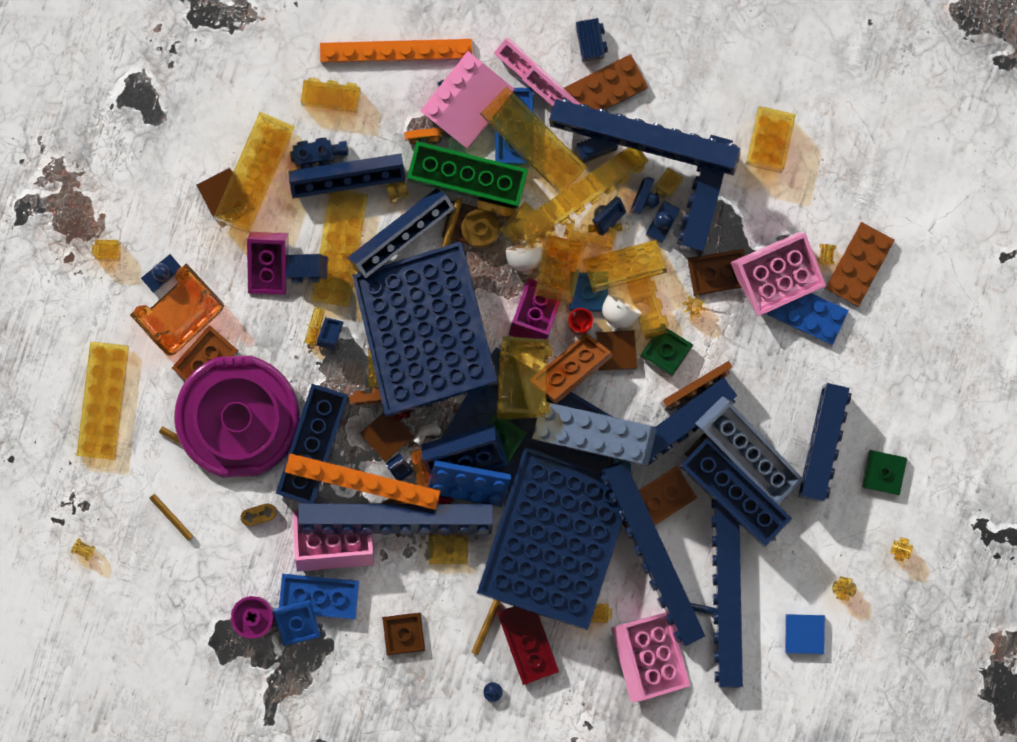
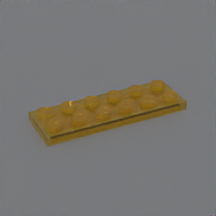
[480,86,587,195]
[311,191,368,308]
[76,341,129,460]

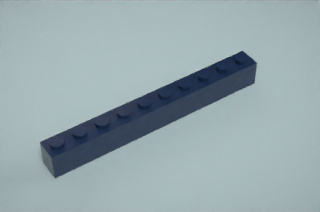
[549,99,741,176]
[601,461,705,646]
[711,498,743,687]
[298,504,493,535]

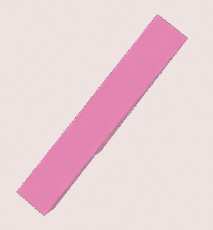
[494,37,580,106]

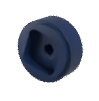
[483,682,503,702]

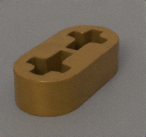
[240,503,277,526]

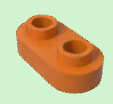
[404,128,443,144]

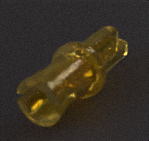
[304,307,325,346]

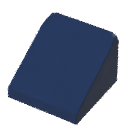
[385,453,413,481]

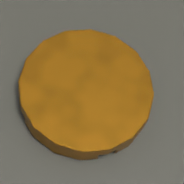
[477,200,515,217]
[461,209,499,248]

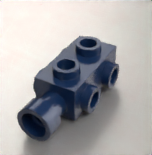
[290,138,349,169]

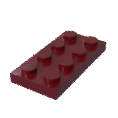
[497,606,559,685]

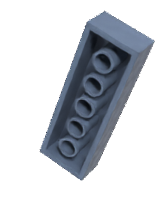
[695,396,804,505]
[532,401,657,466]

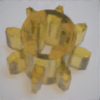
[683,295,706,318]
[890,537,913,562]
[832,576,857,601]

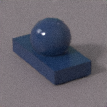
[629,177,659,215]
[592,196,626,236]
[645,201,680,243]
[141,254,183,293]
[316,317,343,350]

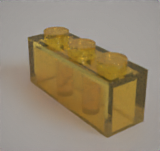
[300,78,361,113]

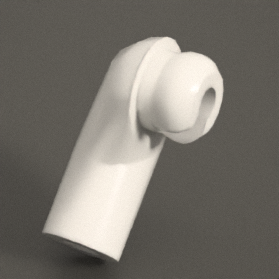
[413,424,441,445]

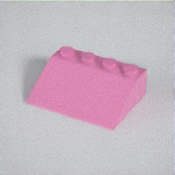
[420,51,515,149]
[731,232,826,316]
[293,509,374,572]
[611,612,690,703]

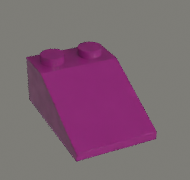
[247,232,289,295]
[508,278,564,347]

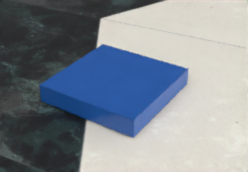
[569,272,609,312]
[273,600,321,646]
[785,614,825,654]

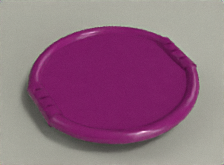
[174,355,300,478]

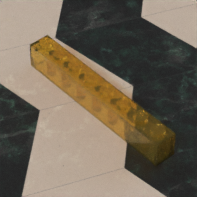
[511,147,649,248]

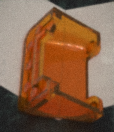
[130,263,224,356]

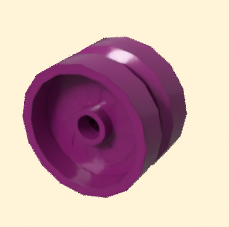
[230,596,275,639]

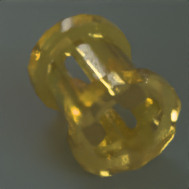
[818,244,837,266]
[71,538,96,561]

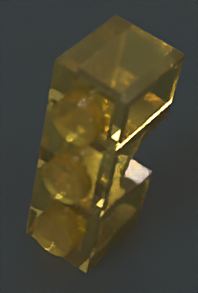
[627,275,669,340]

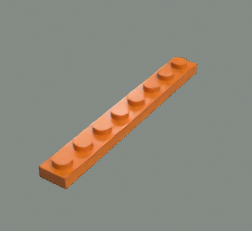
[320,39,472,63]
[285,453,440,510]

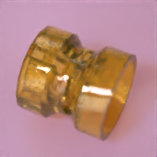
[386,181,410,203]

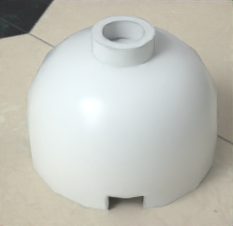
[505,243,544,275]
[602,294,641,329]

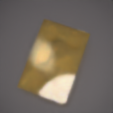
[745,106,796,173]
[534,235,585,304]

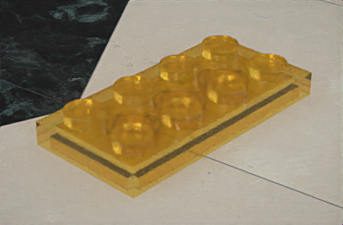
[583,240,667,292]

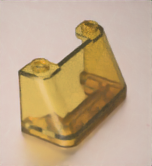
[497,337,552,420]

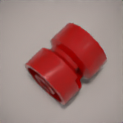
[568,308,593,335]

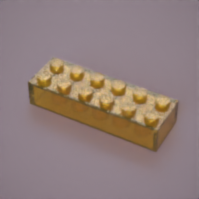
[214,112,295,234]

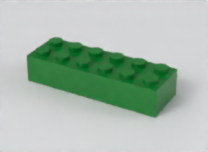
[407,141,528,209]

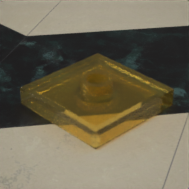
[429,534,468,564]

